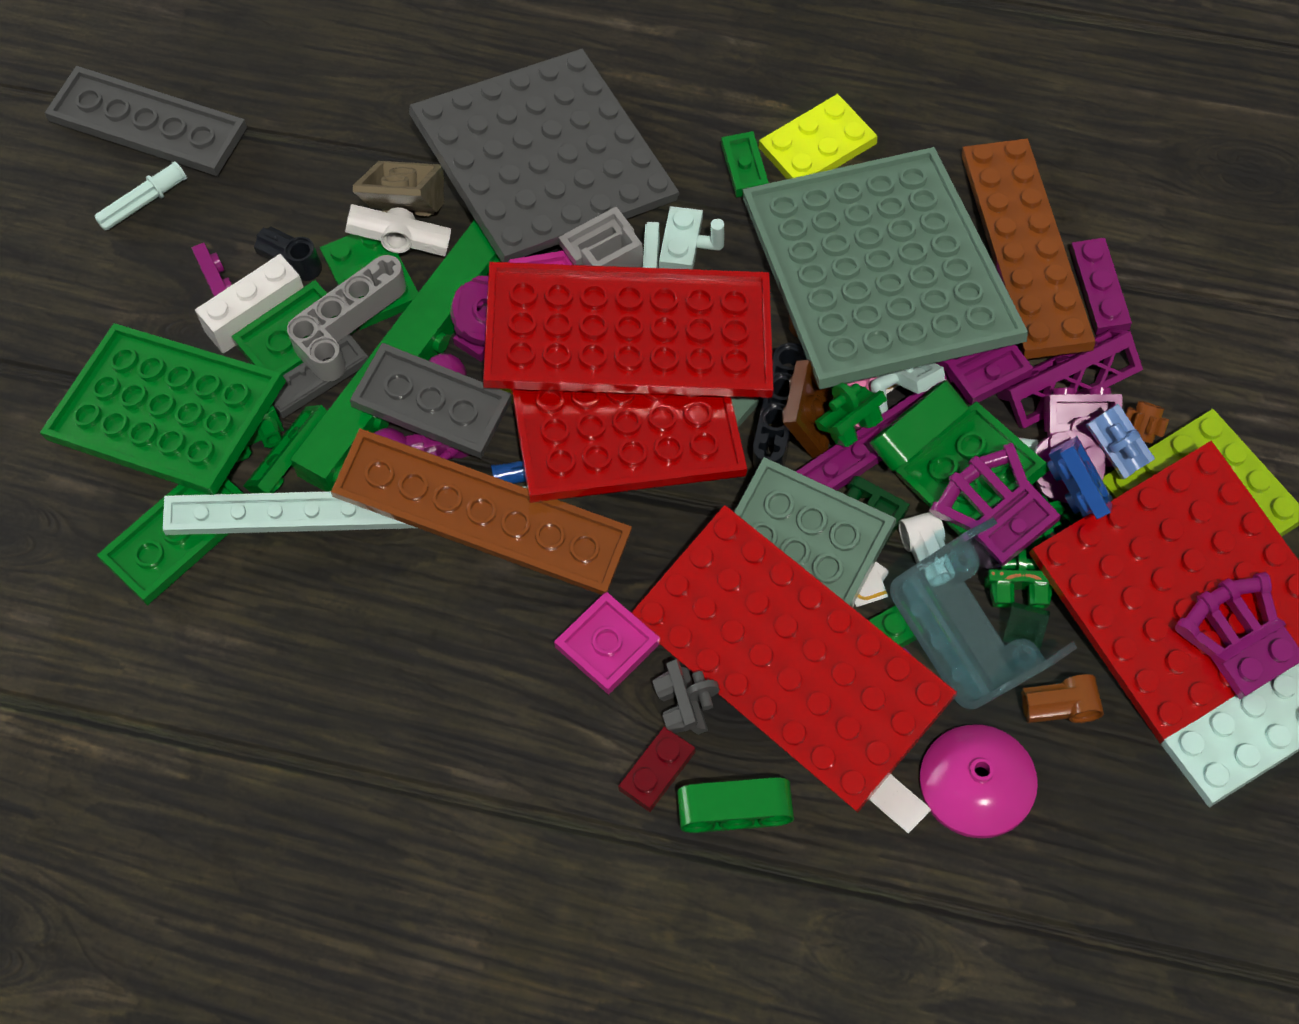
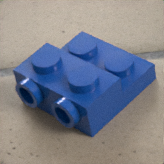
[1047,436,1113,519]

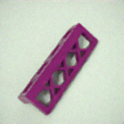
[997,328,1143,429]

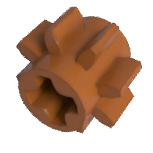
[1125,401,1169,443]

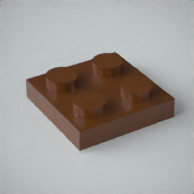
[782,360,833,459]

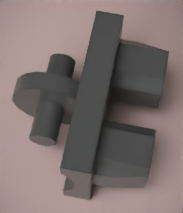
[653,659,720,735]

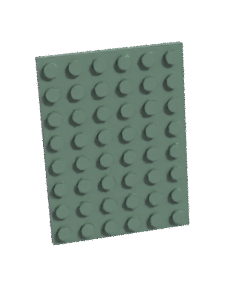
[743,147,1028,389]

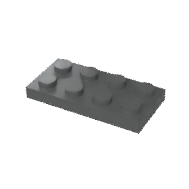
[350,343,512,459]

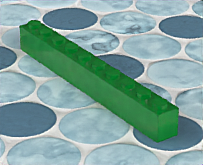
[290,219,501,492]

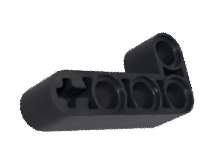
[753,343,834,473]

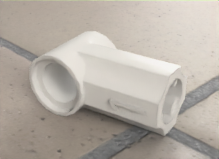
[898,512,957,587]

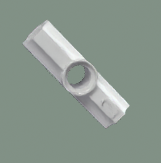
[345,204,451,256]

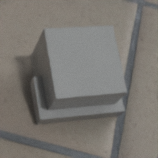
[558,206,643,267]

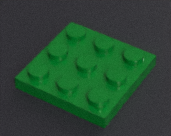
[894,401,1049,540]

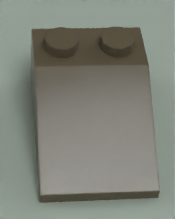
[353,161,444,216]

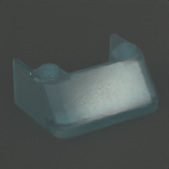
[890,517,1077,709]

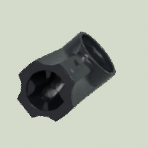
[254,226,322,281]

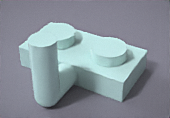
[659,206,724,269]
[871,363,945,414]

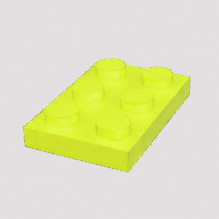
[759,94,877,179]

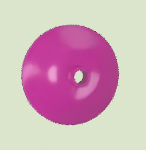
[919,725,1038,838]

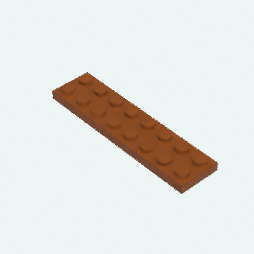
[962,138,1095,359]
[331,428,632,595]

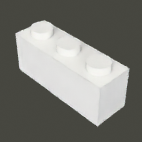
[195,254,303,354]

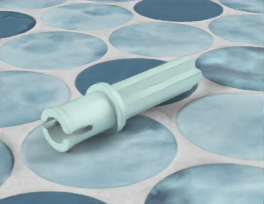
[95,161,187,230]

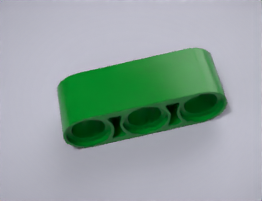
[869,379,969,471]
[677,778,794,833]

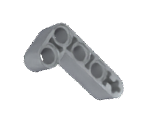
[287,255,406,382]

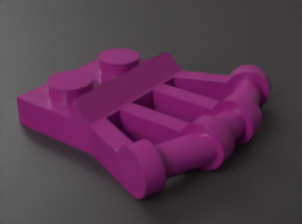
[936,344,1033,405]
[929,443,1061,567]
[1175,572,1299,699]

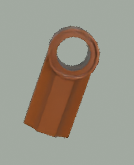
[1021,674,1104,723]

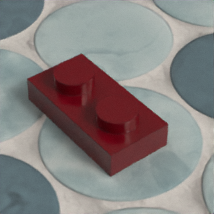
[618,727,696,812]

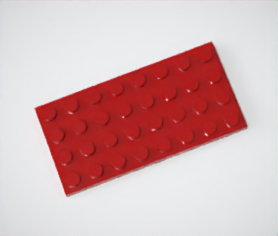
[483,262,773,398]
[631,505,957,813]

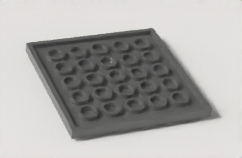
[409,49,679,262]

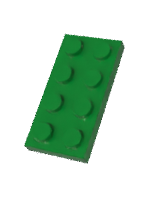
[97,478,244,606]

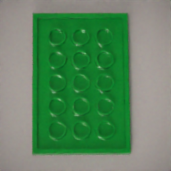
[40,323,286,495]

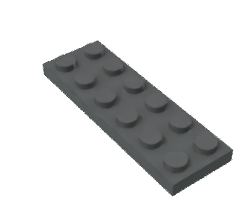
[45,66,247,176]

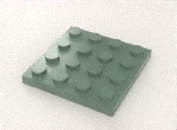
[735,457,896,607]

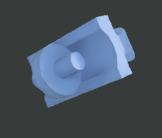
[1086,404,1155,479]

